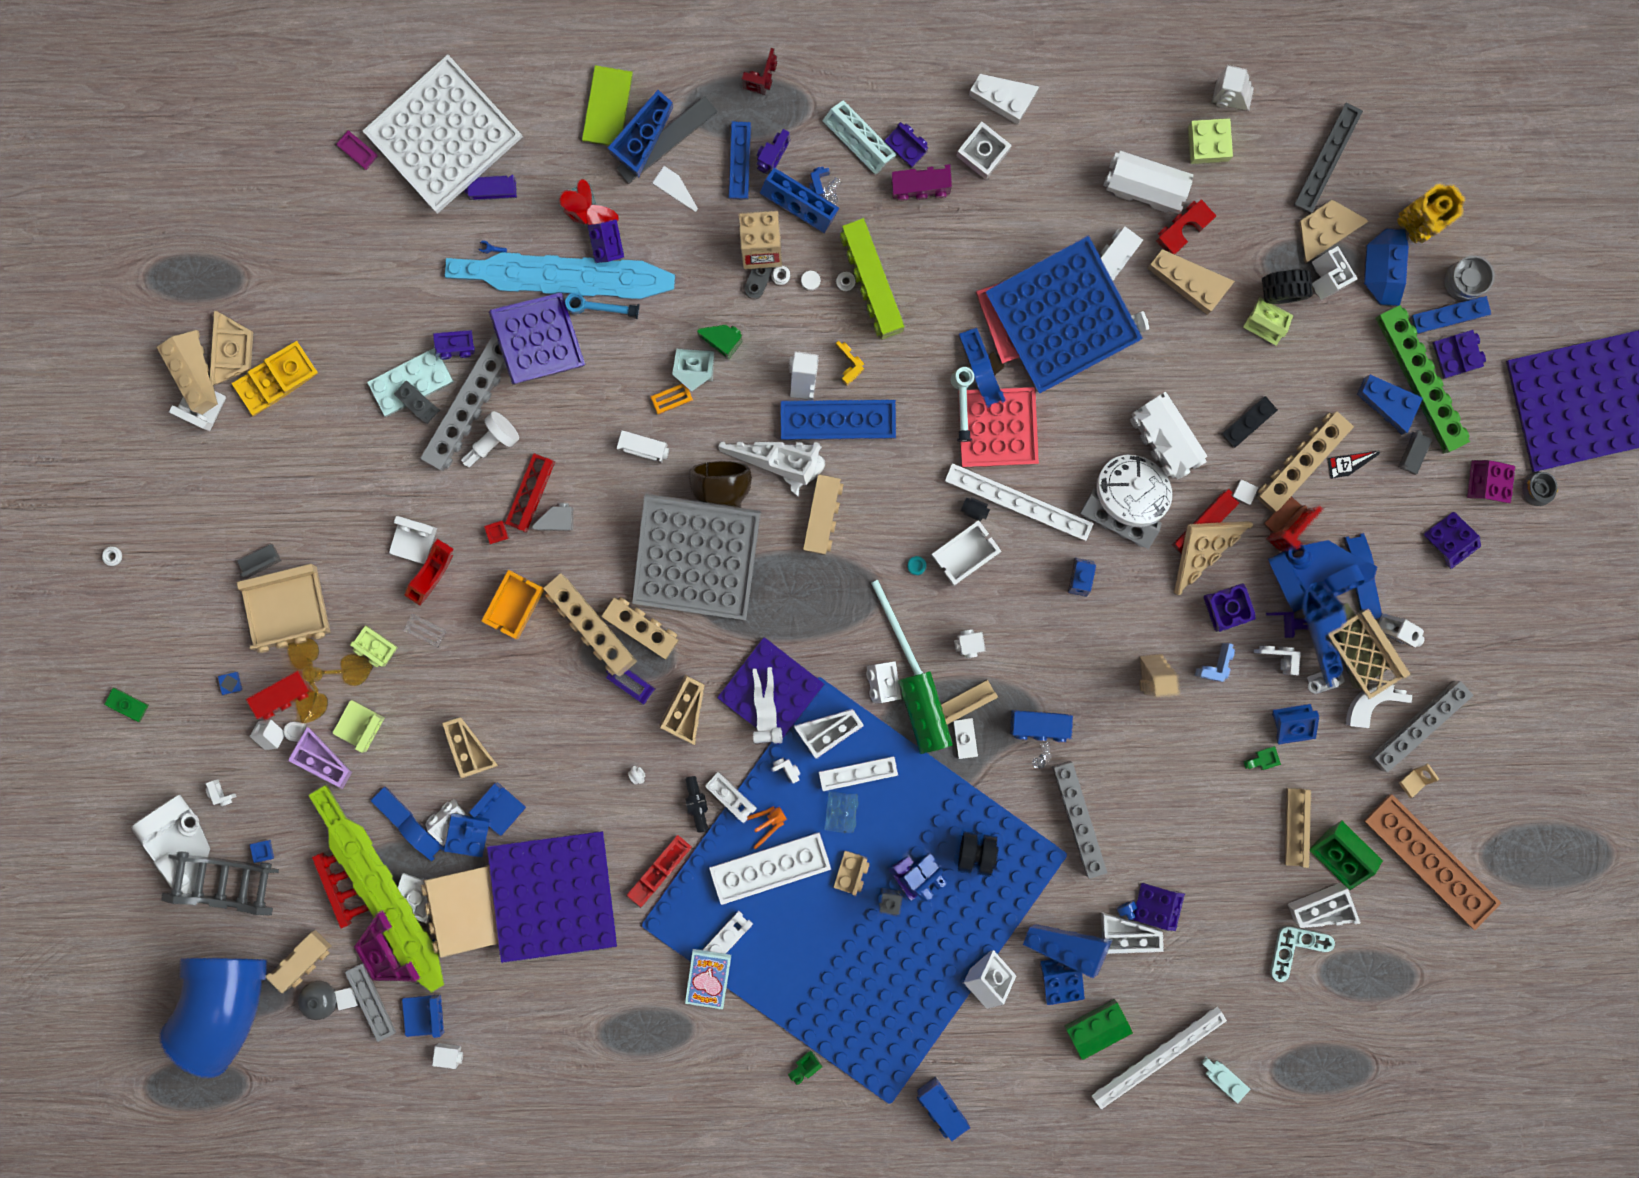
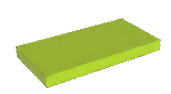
[582,65,633,146]

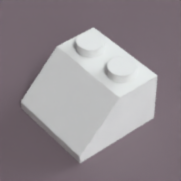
[964,950,1016,1009]

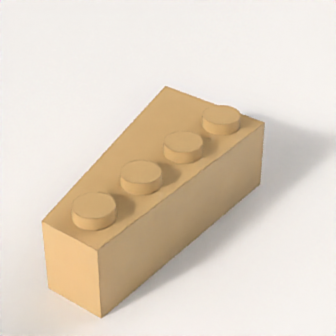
[1147,249,1235,315]

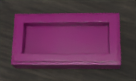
[336,130,378,170]

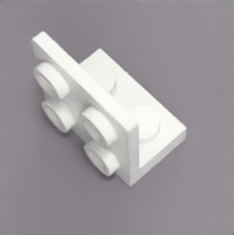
[169,391,226,431]
[389,516,437,564]
[1254,646,1300,675]

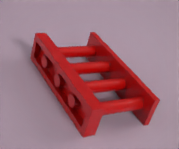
[312,852,369,928]

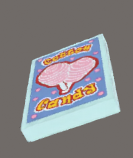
[685,949,731,1009]

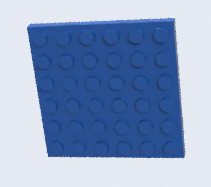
[985,235,1143,394]

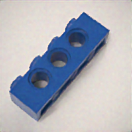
[760,168,839,233]

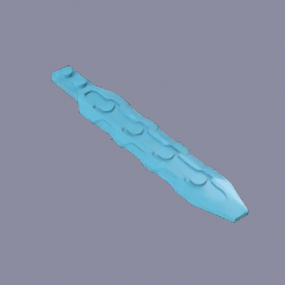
[445,252,675,299]

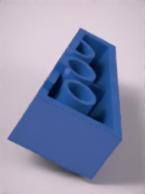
[1023,924,1112,978]

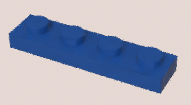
[729,122,751,200]
[1411,296,1491,334]

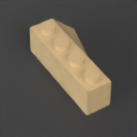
[157,330,218,415]

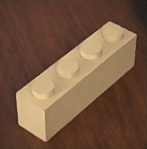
[803,474,844,555]

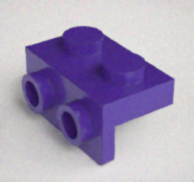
[433,330,475,360]

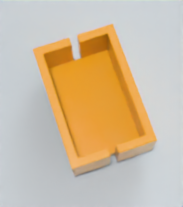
[482,570,544,639]

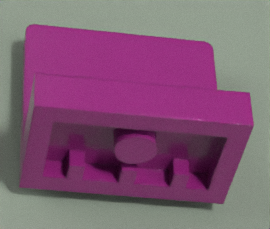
[1467,460,1515,503]

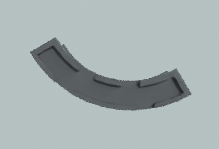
[161,851,279,915]

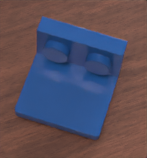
[469,782,526,836]
[1040,959,1085,1005]
[402,994,444,1038]

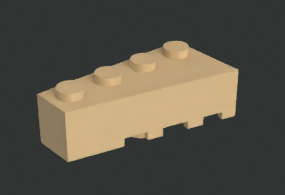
[1139,654,1179,697]

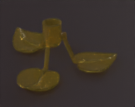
[288,638,373,723]

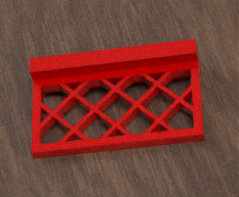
[1266,505,1324,552]

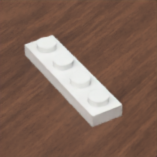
[819,756,898,791]

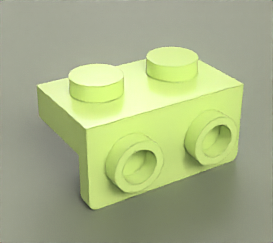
[350,626,398,667]

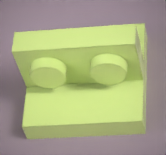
[1243,297,1293,346]

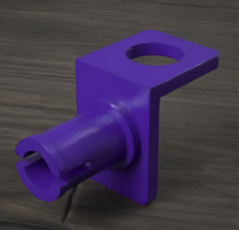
[1266,612,1309,638]

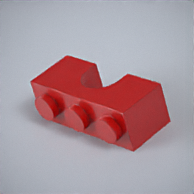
[1156,199,1216,255]

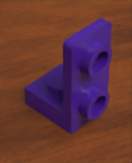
[888,857,918,900]

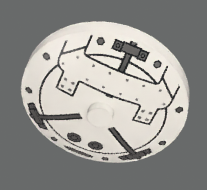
[1096,455,1172,527]

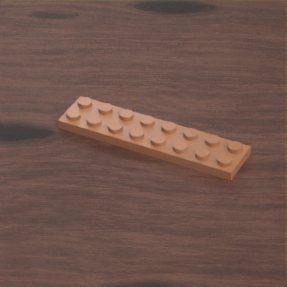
[1364,794,1501,930]

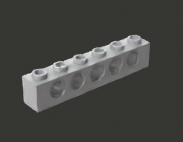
[1369,681,1474,773]
[1052,761,1107,879]

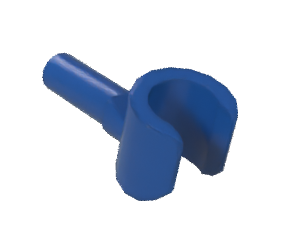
[479,240,507,254]

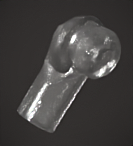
[824,177,842,205]
[1032,742,1051,769]

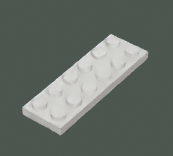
[709,832,831,905]

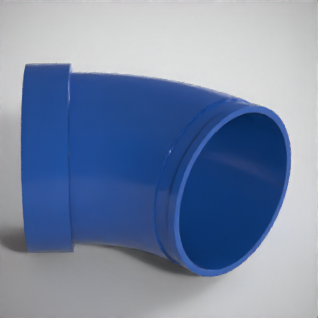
[160,958,267,1078]

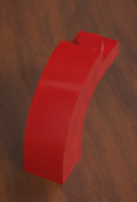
[404,539,454,606]

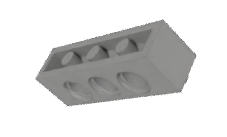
[1080,488,1162,549]

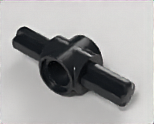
[685,776,708,833]

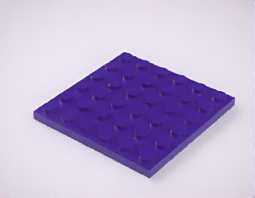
[487,831,617,963]

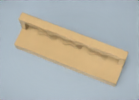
[941,680,998,724]
[1285,788,1311,868]

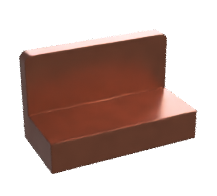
[1264,496,1308,533]

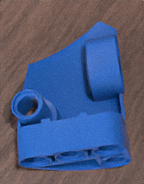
[1268,540,1378,613]
[1303,581,1347,688]

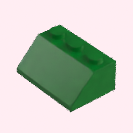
[1310,820,1383,890]
[1064,999,1133,1060]

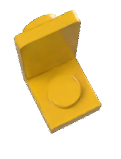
[836,340,864,386]

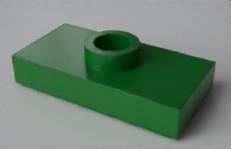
[104,688,149,722]

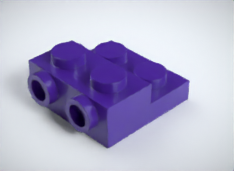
[756,129,790,174]
[1432,330,1486,379]

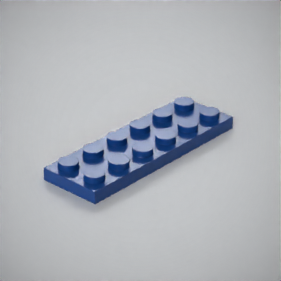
[781,400,896,440]

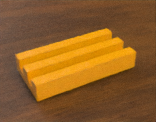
[650,383,693,415]

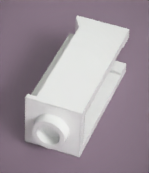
[617,431,669,463]

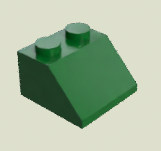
[697,325,743,359]

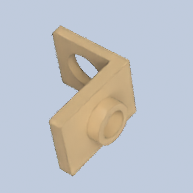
[1399,764,1439,798]

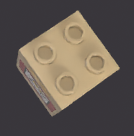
[739,211,782,269]

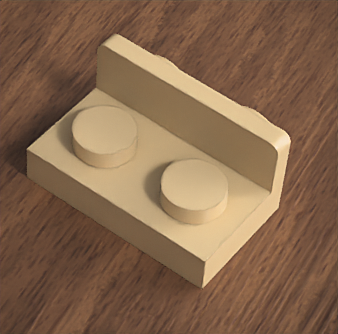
[833,850,870,896]

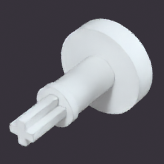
[461,411,519,467]

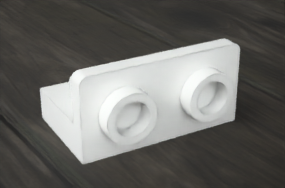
[866,661,902,704]
[425,799,469,846]

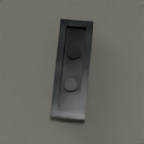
[1221,396,1278,448]

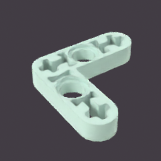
[1270,926,1335,982]

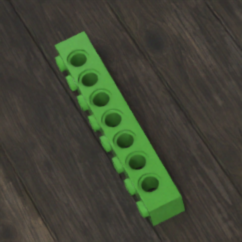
[1375,305,1470,454]

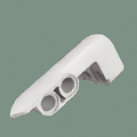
[132,795,210,894]

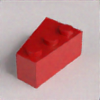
[246,671,312,721]

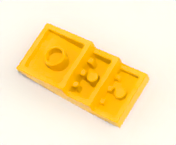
[231,341,318,417]

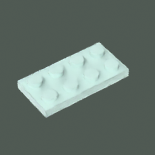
[367,348,454,417]

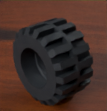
[1262,269,1313,304]

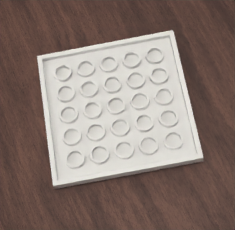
[363,55,523,214]

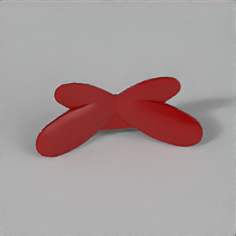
[559,179,619,225]

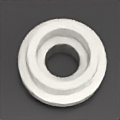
[771,266,790,285]
[836,272,855,291]
[102,547,122,566]
[628,766,645,785]

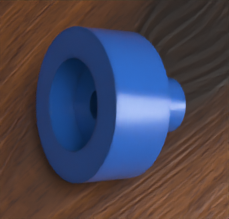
[1117,900,1137,920]

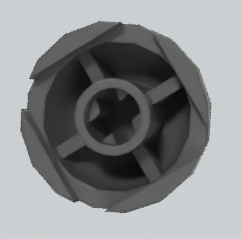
[298,980,337,1020]

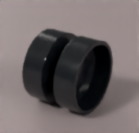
[958,831,998,877]

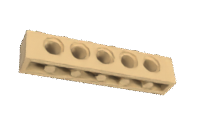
[1256,411,1354,513]
[543,573,637,676]

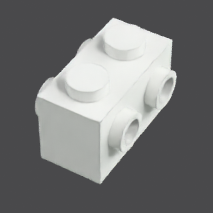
[954,630,985,658]

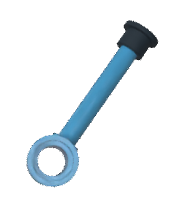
[565,293,639,319]

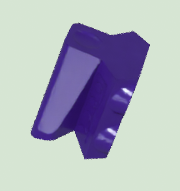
[1203,583,1256,632]

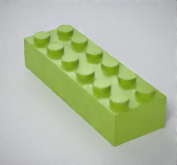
[840,218,905,340]

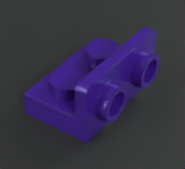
[884,122,928,168]
[588,219,624,263]

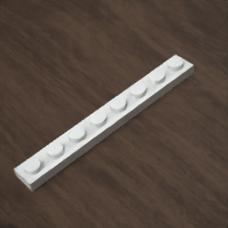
[944,463,1094,541]
[1092,1007,1227,1110]

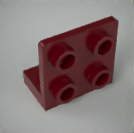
[742,48,778,95]

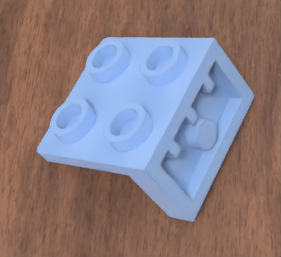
[1195,643,1235,682]

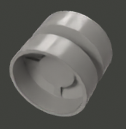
[1444,255,1494,301]

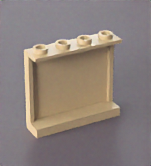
[237,564,331,653]
[421,865,499,957]

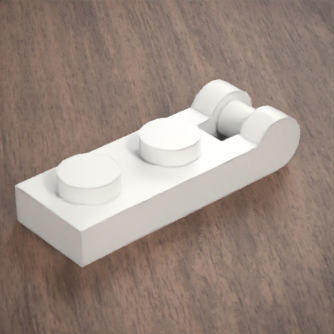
[705,772,757,823]
[703,911,753,954]

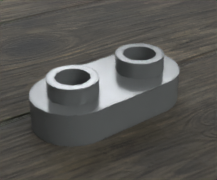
[745,267,771,299]

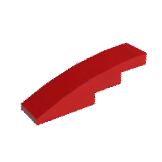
[626,835,692,908]

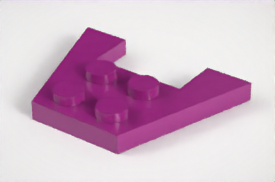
[354,910,420,982]

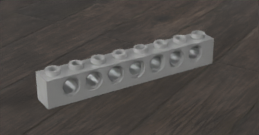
[420,332,507,471]

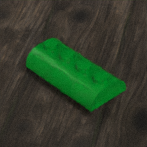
[898,671,953,754]

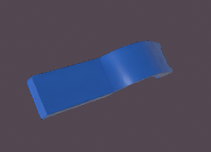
[959,328,1006,408]
[1344,533,1382,619]
[371,787,445,861]

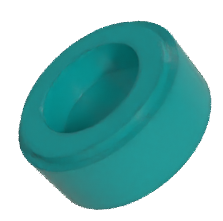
[907,556,927,575]

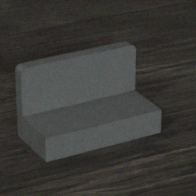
[1398,430,1432,475]
[237,544,281,578]

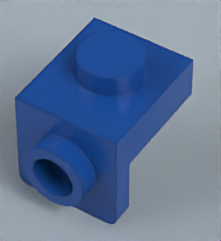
[809,167,830,197]

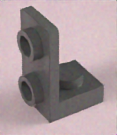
[394,381,440,424]

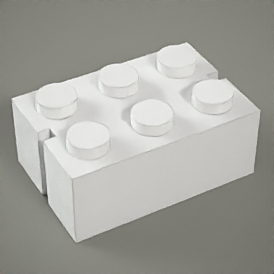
[931,520,1001,586]

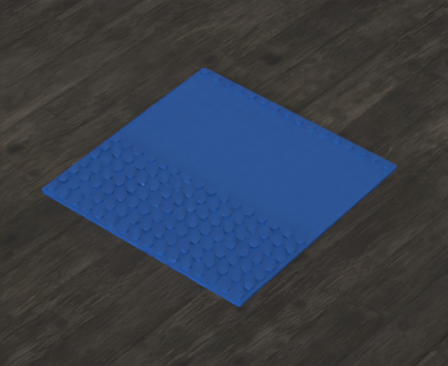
[642,677,1067,1104]

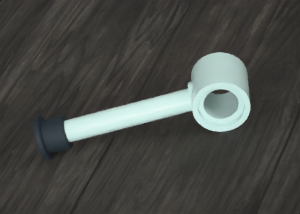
[951,367,974,442]

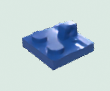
[444,813,490,857]

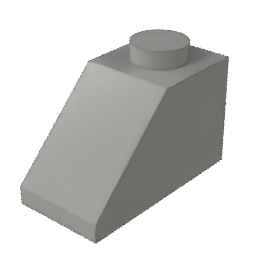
[533,503,574,531]

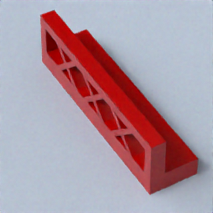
[505,453,555,532]
[1172,489,1239,555]

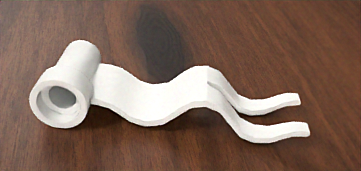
[753,667,782,744]

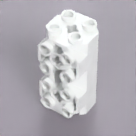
[1103,151,1193,214]
[1130,392,1208,480]

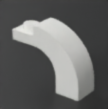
[1345,684,1412,728]

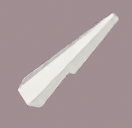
[718,442,820,485]

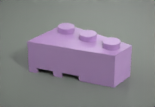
[288,727,352,789]

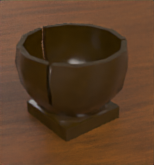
[689,461,752,508]

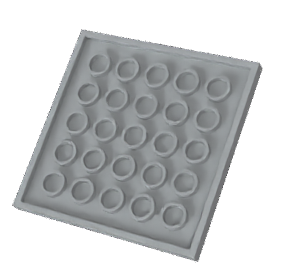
[632,494,761,620]

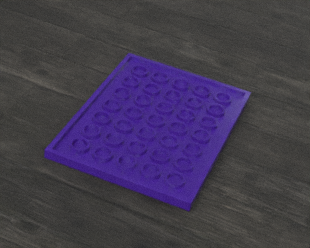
[1506,330,1639,472]

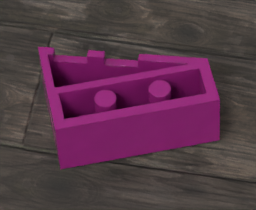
[891,164,952,201]

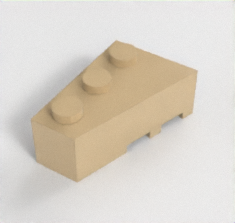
[659,674,704,745]
[442,717,498,778]
[266,930,332,993]

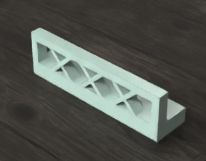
[822,100,897,175]

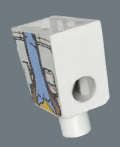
[1378,613,1424,648]

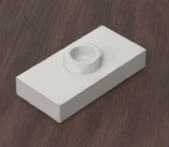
[953,718,978,759]

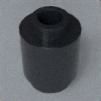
[961,497,990,522]

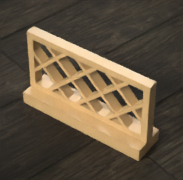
[1327,609,1411,699]

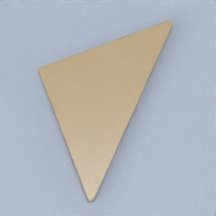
[1174,521,1253,595]

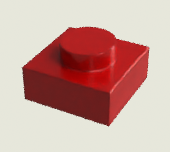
[484,520,509,545]

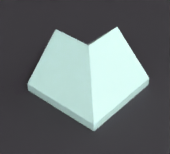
[673,349,714,391]

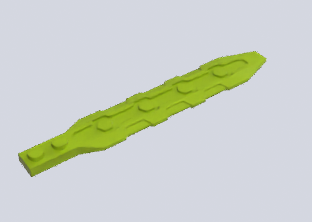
[308,785,444,993]

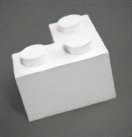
[1312,246,1358,300]

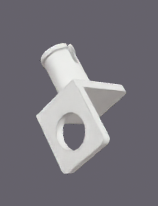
[1307,672,1345,694]

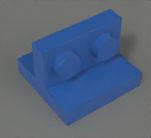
[1272,704,1319,745]

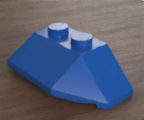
[1364,229,1409,306]

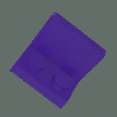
[1424,512,1481,569]
[1133,883,1185,931]

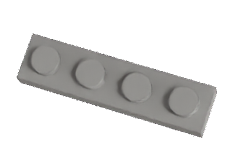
[345,963,396,1042]

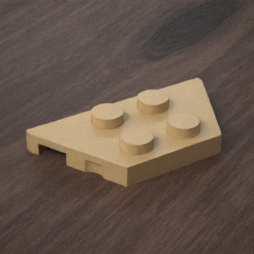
[1299,200,1368,263]
[210,311,253,385]

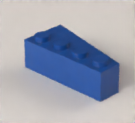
[608,90,674,178]

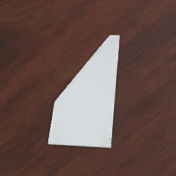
[653,166,698,212]

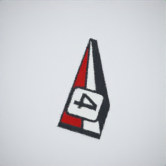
[1328,451,1380,479]

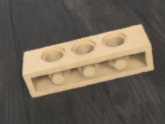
[601,597,679,659]

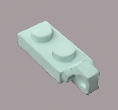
[1201,1057,1250,1104]

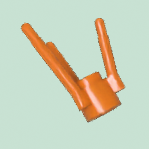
[746,806,787,849]

